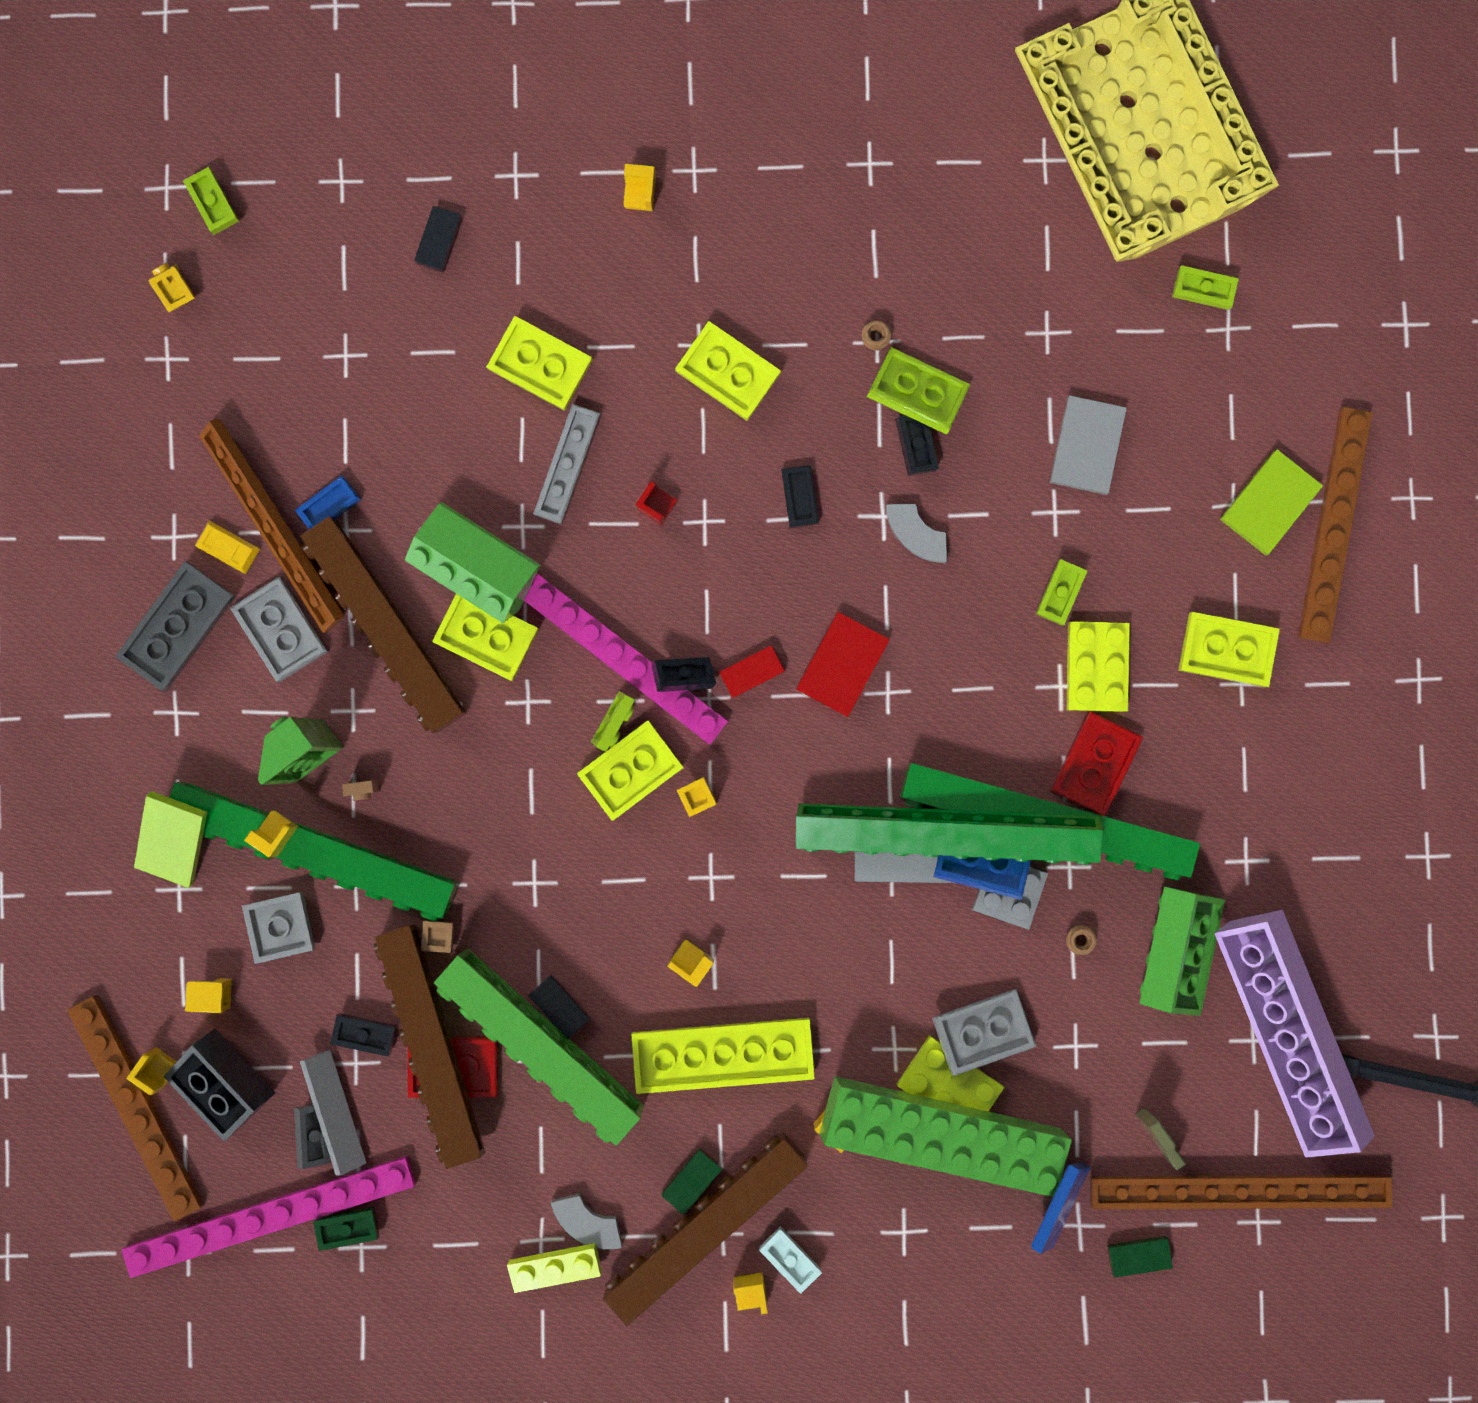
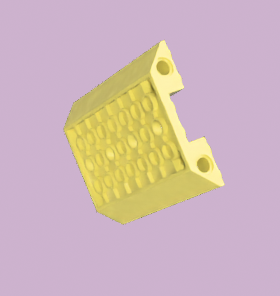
[1015,0,1279,262]

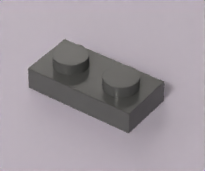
[294,1104,330,1169]

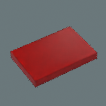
[796,612,890,718]
[1050,711,1144,817]
[408,1036,498,1098]

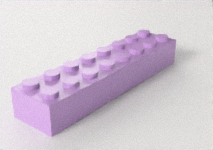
[1214,910,1375,1157]

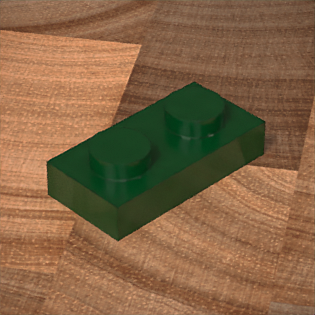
[313,1207,380,1251]

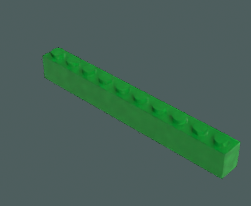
[899,763,1200,881]
[169,782,460,921]
[796,803,1103,865]

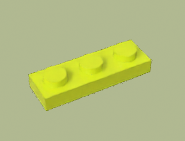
[507,1243,602,1293]

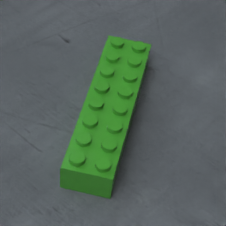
[434,948,644,1146]
[819,1076,1072,1197]

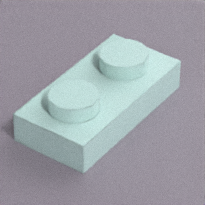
[759,1226,822,1294]

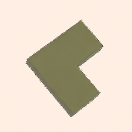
[1135,1109,1186,1170]

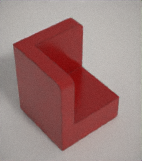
[635,481,678,526]

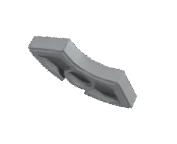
[886,504,947,563]
[551,1193,623,1249]

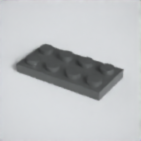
[115,561,236,692]

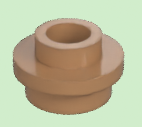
[861,320,891,351]
[1066,925,1096,955]

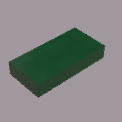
[661,1148,722,1215]
[1107,1236,1173,1278]

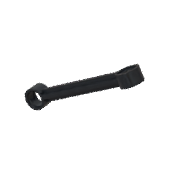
[1342,1054,1478,1108]

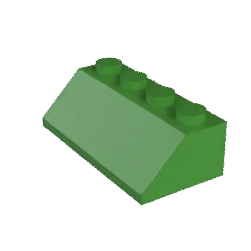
[405,502,540,623]
[258,716,344,785]
[1139,887,1225,1016]

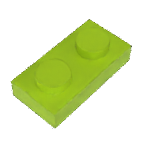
[183,167,240,235]
[1172,265,1239,310]
[1035,559,1087,626]
[591,691,635,752]

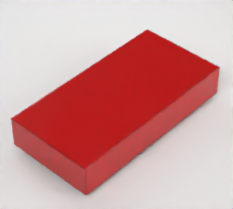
[719,646,785,699]

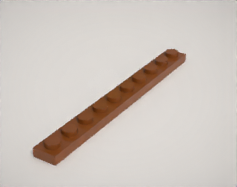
[1090,1174,1393,1209]

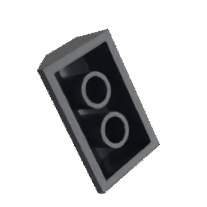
[164,1028,275,1142]

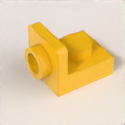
[148,262,195,312]

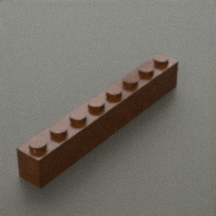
[300,516,467,733]
[374,924,486,1169]
[603,1132,808,1327]

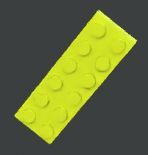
[631,1018,815,1094]

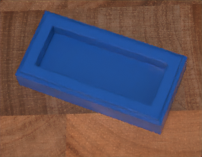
[295,475,362,529]

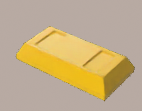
[195,520,260,574]

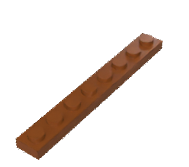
[1297,407,1373,644]
[199,418,345,633]
[67,995,204,1222]

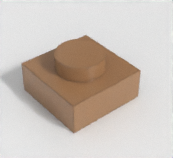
[342,780,380,801]
[421,920,455,953]

